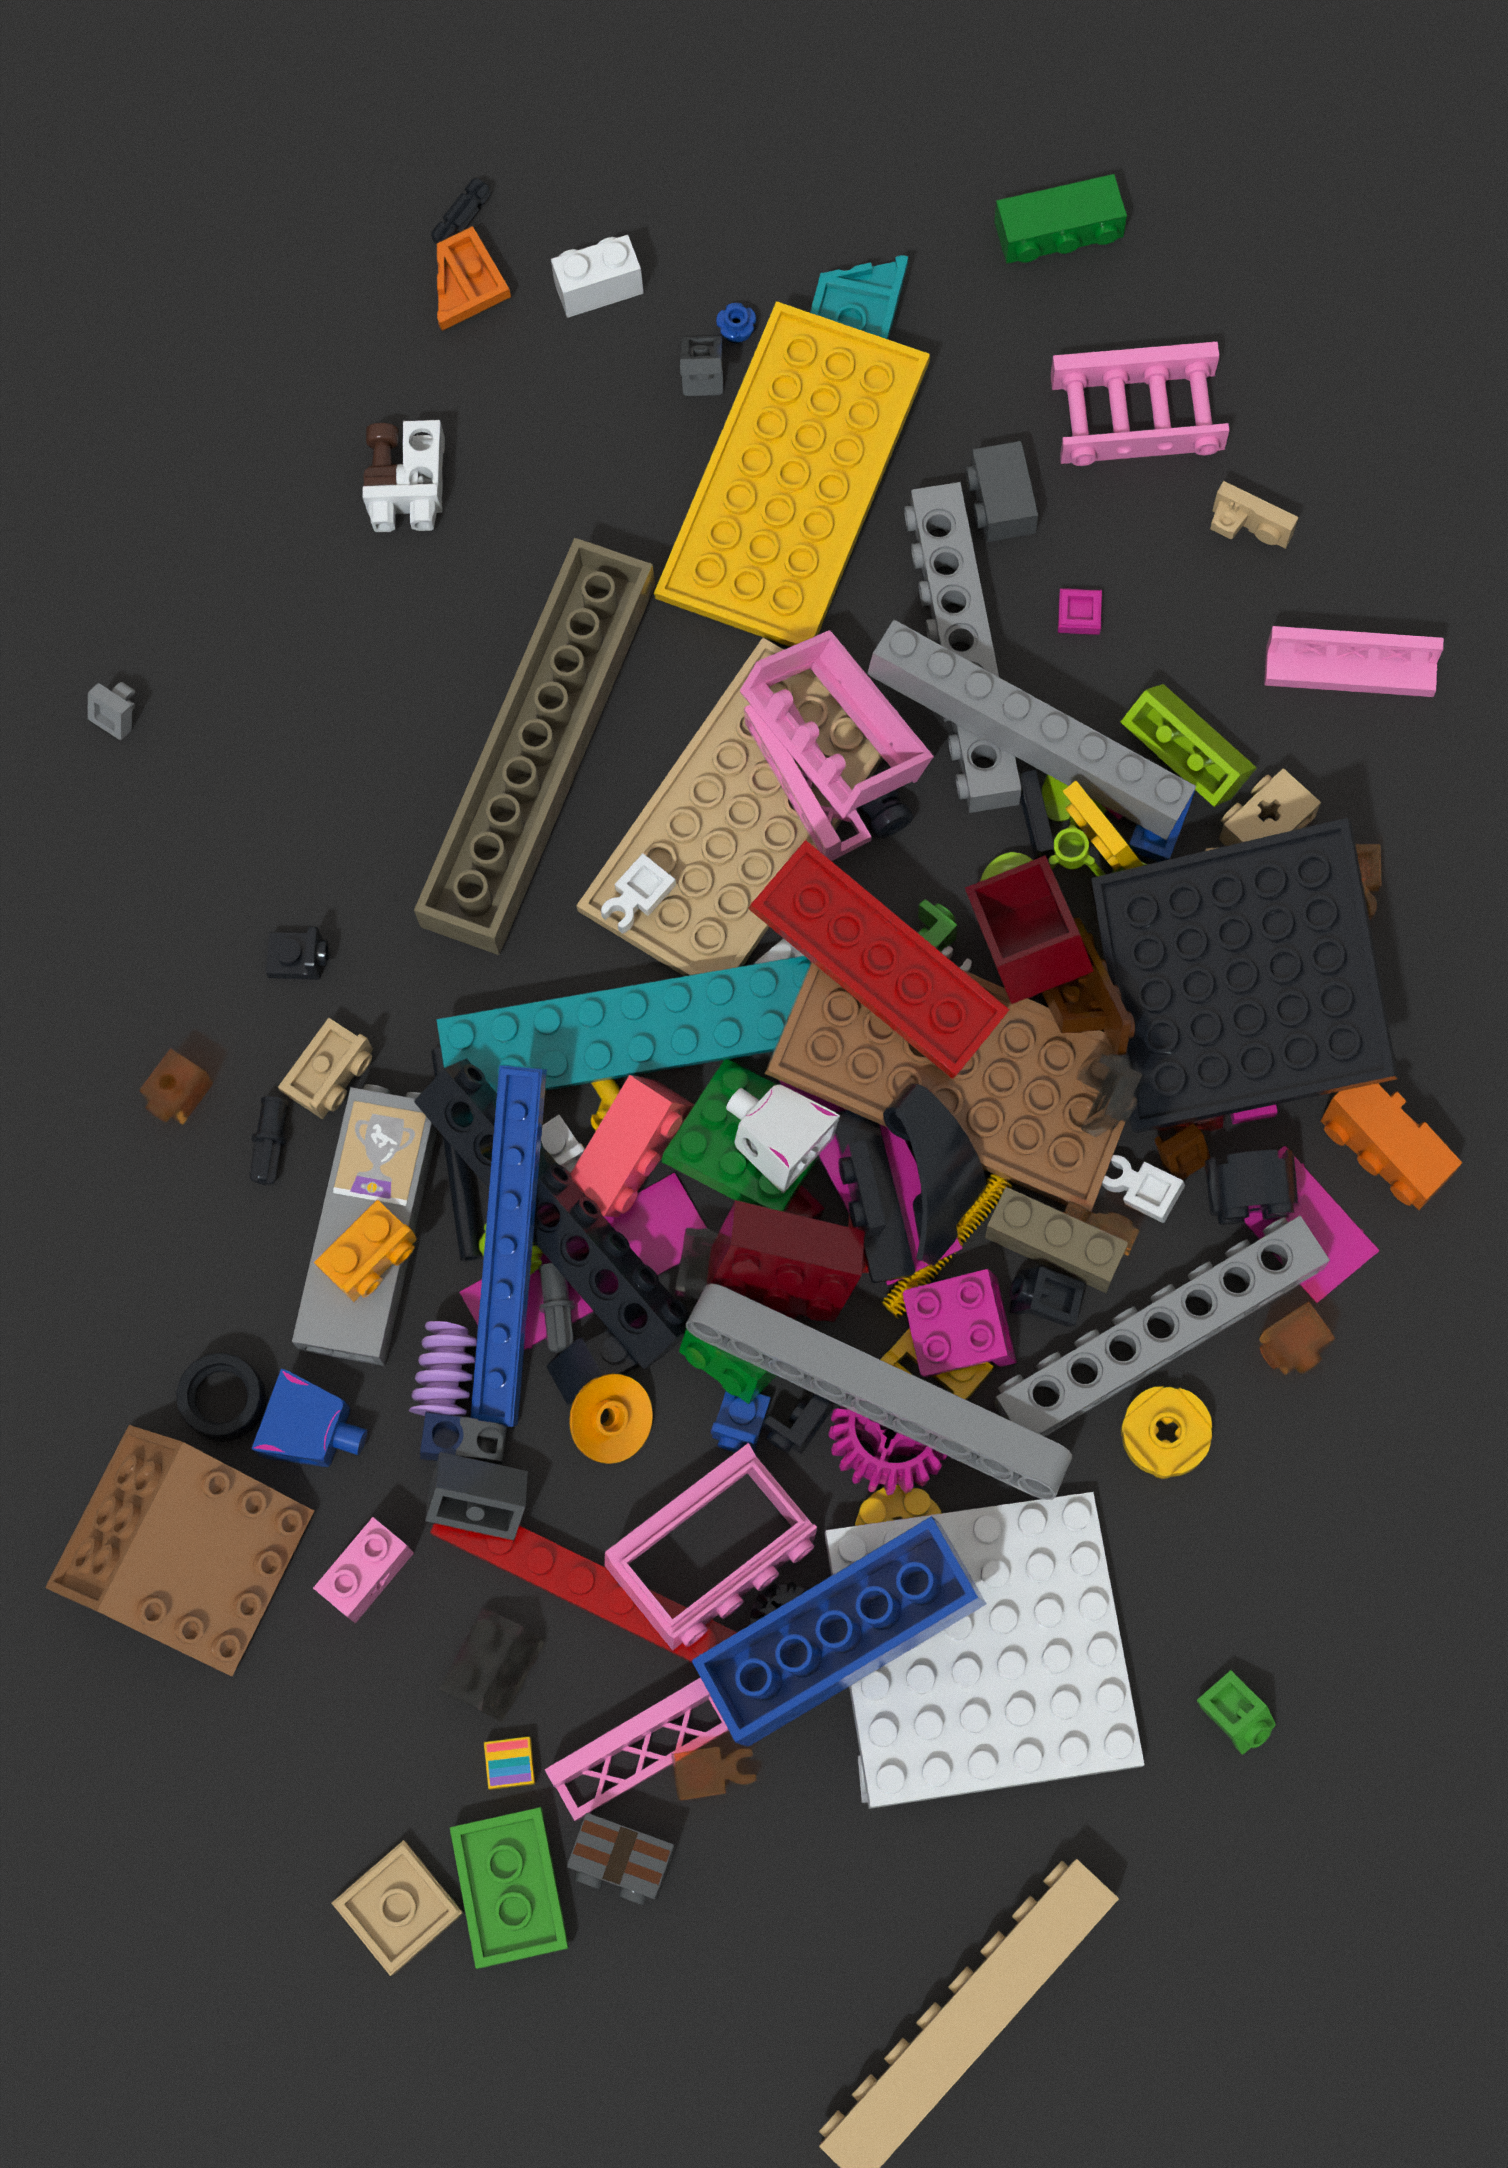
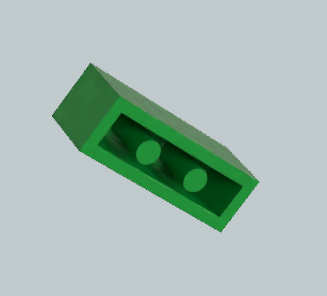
[994,174,1127,264]

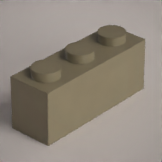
[985,1187,1129,1293]

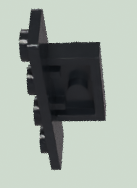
[835,1110,915,1283]

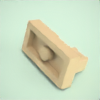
[1210,481,1299,549]

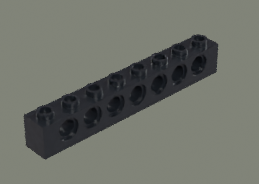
[414,1058,689,1369]

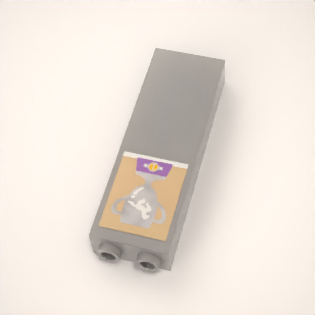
[292,1084,438,1366]

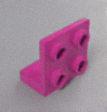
[903,1269,1017,1377]

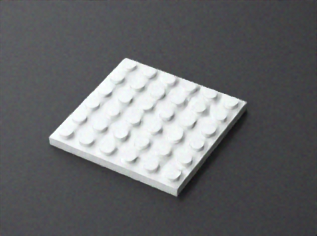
[824,1492,1145,1809]

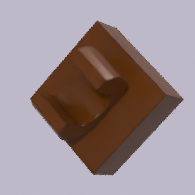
[1154,1124,1211,1180]

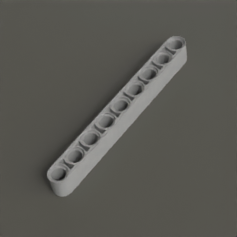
[686,1284,1072,1500]

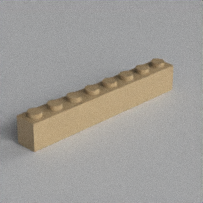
[819,1859,1119,2168]

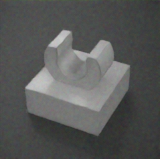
[88,682,135,741]

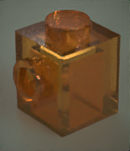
[139,1048,213,1125]
[1259,1301,1335,1375]

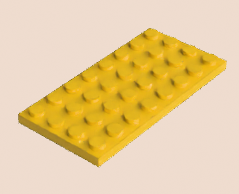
[654,301,930,647]

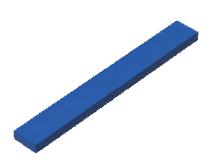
[471,1065,547,1427]

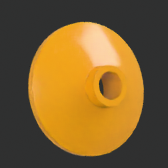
[569,1373,653,1464]

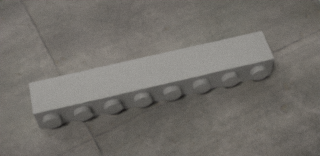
[867,620,1196,840]

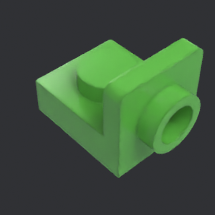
[918,899,957,952]
[1197,1670,1276,1755]

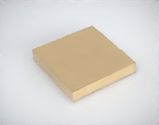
[332,1840,464,1976]

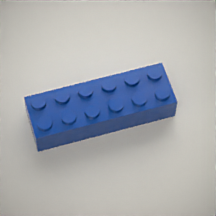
[691,1516,987,1747]

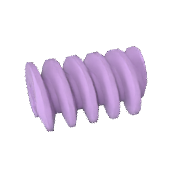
[409,1321,477,1416]

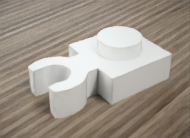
[601,853,676,934]
[1102,1155,1185,1223]

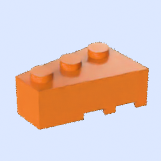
[1320,1083,1462,1210]

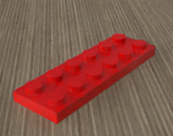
[748,840,1010,1079]

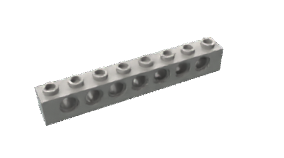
[904,482,1022,813]
[994,1216,1330,1437]

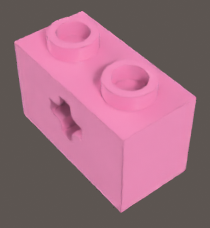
[313,1517,414,1623]

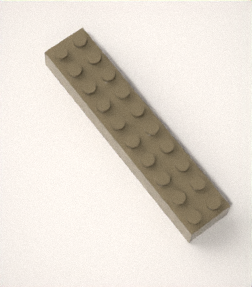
[414,538,655,955]

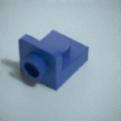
[711,1391,771,1453]

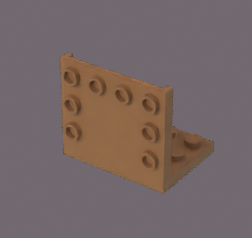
[45,1425,314,1676]

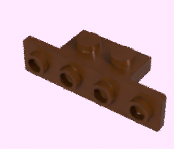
[1042,918,1135,1056]

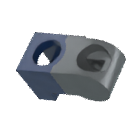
[420,1412,507,1464]

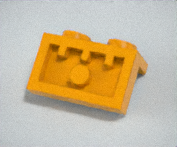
[314,1199,417,1302]

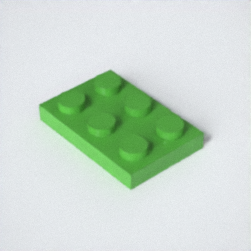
[450,1807,569,1969]

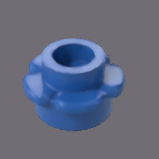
[716,303,756,343]

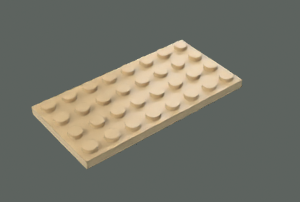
[576,638,905,976]

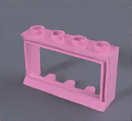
[740,630,934,819]
[605,1443,817,1651]

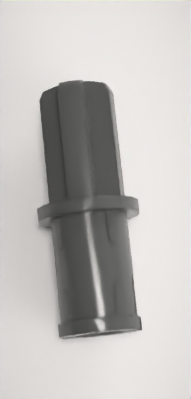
[539,1263,575,1353]

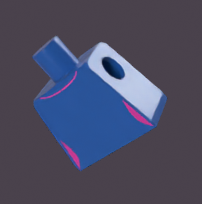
[251,1368,367,1467]

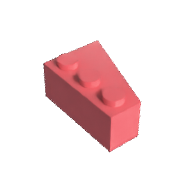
[570,1075,694,1217]

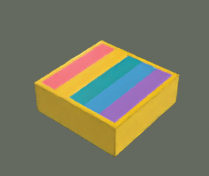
[484,1736,536,1790]

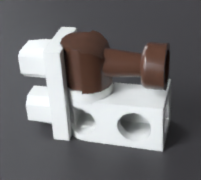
[363,420,445,532]

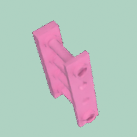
[1050,342,1229,466]

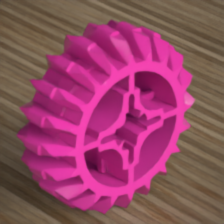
[828,1406,947,1496]

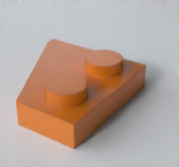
[437,226,511,331]

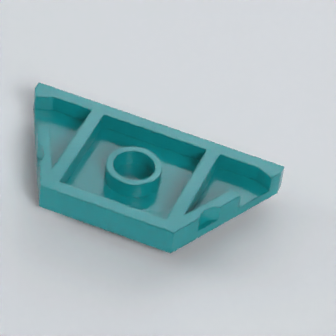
[810,255,908,340]

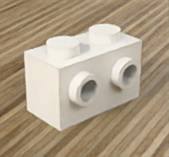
[551,235,644,318]

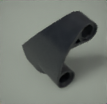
[883,1083,987,1266]

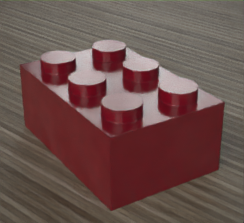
[965,855,1094,1004]
[707,1200,865,1322]

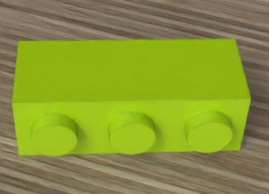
[1120,684,1257,807]

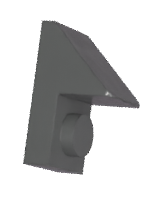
[680,336,723,396]

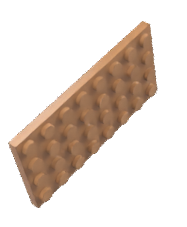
[764,962,1129,1214]

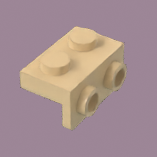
[278,1018,373,1119]

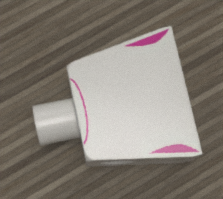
[726,1085,840,1193]

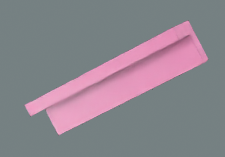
[1264,626,1444,697]
[744,703,871,861]
[545,1677,729,1822]

